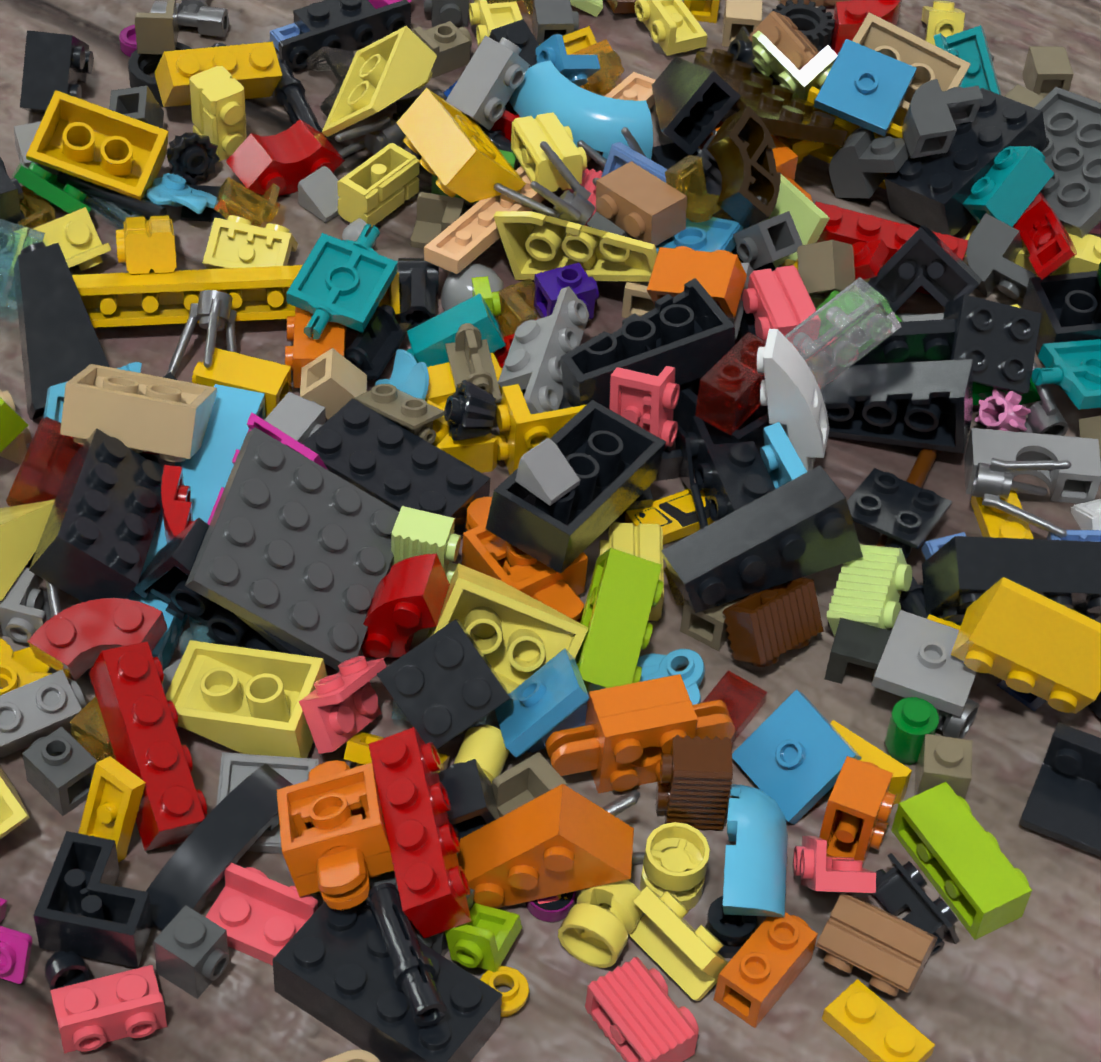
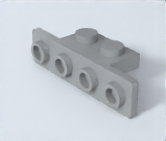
[498,286,589,414]

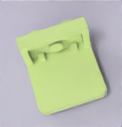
[752,30,838,101]

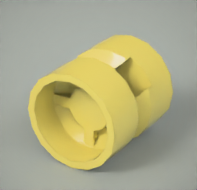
[640,822,710,911]
[558,880,644,968]

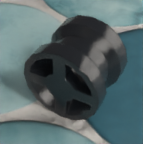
[705,896,758,958]

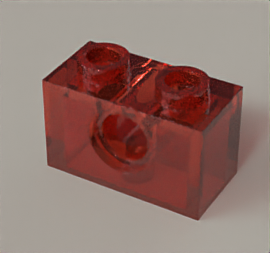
[695,332,766,435]

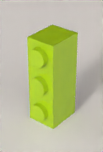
[575,548,663,693]
[891,782,1032,940]

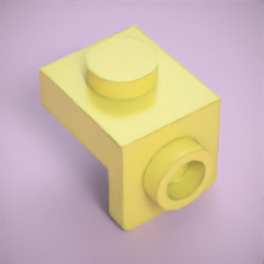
[921,1,965,46]

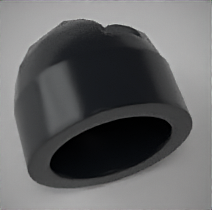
[44,951,90,990]

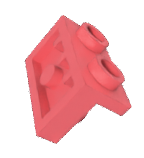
[609,366,680,450]
[299,656,387,754]
[793,836,876,893]
[205,863,318,966]
[50,965,167,1054]

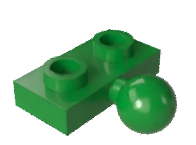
[12,162,91,213]

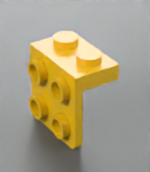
[496,384,586,475]

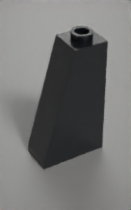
[652,56,741,156]
[14,242,109,420]

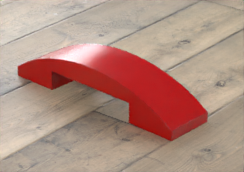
[1013,192,1077,280]

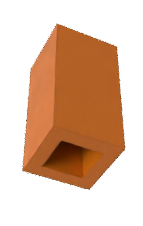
[714,912,818,1028]

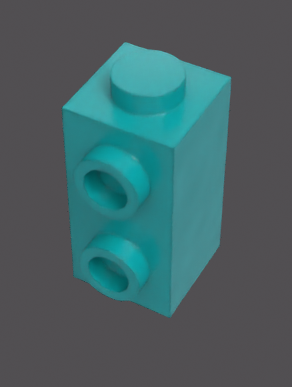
[963,146,1054,227]
[406,293,506,367]

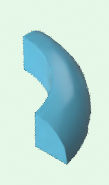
[509,60,653,160]
[723,784,788,917]

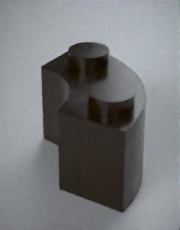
[706,105,781,229]

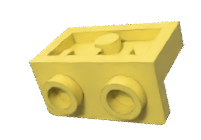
[9,207,111,271]
[202,215,298,269]

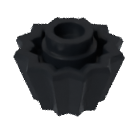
[167,133,220,185]
[444,380,497,441]

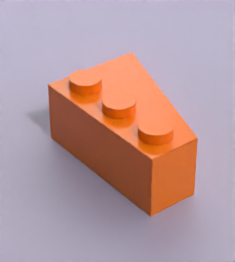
[458,784,634,909]

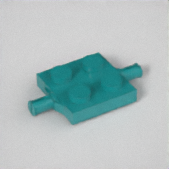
[286,224,398,340]
[1032,339,1101,410]

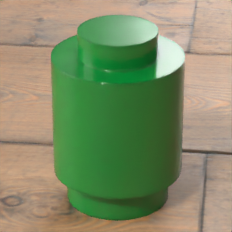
[885,697,939,765]

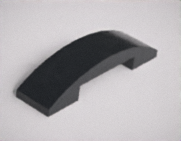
[145,764,293,932]

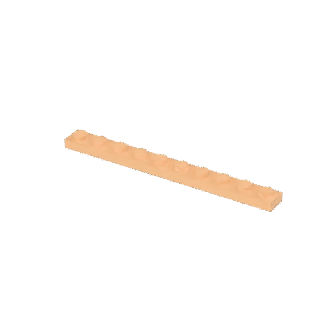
[424,72,656,274]

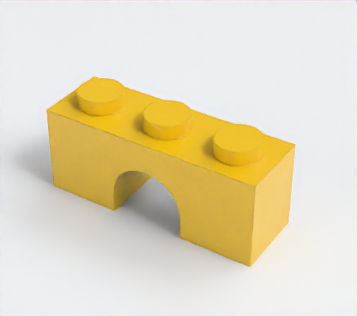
[154,42,283,107]

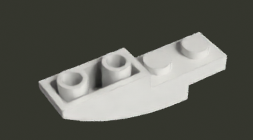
[757,329,829,472]

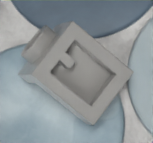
[0,567,47,643]

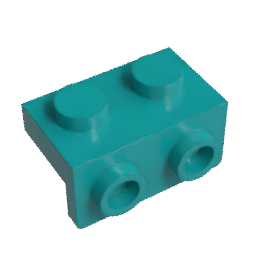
[934,25,1001,95]

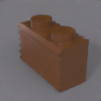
[722,578,824,667]
[656,735,733,830]

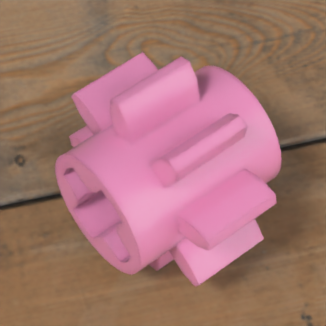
[975,389,1031,432]

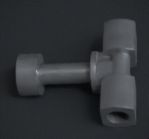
[151,0,229,37]

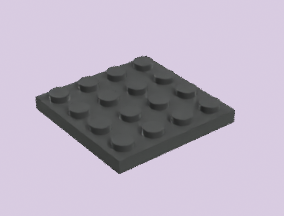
[1034,87,1101,238]
[185,427,399,671]

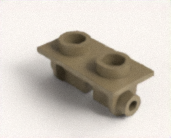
[445,323,501,403]
[354,384,444,444]

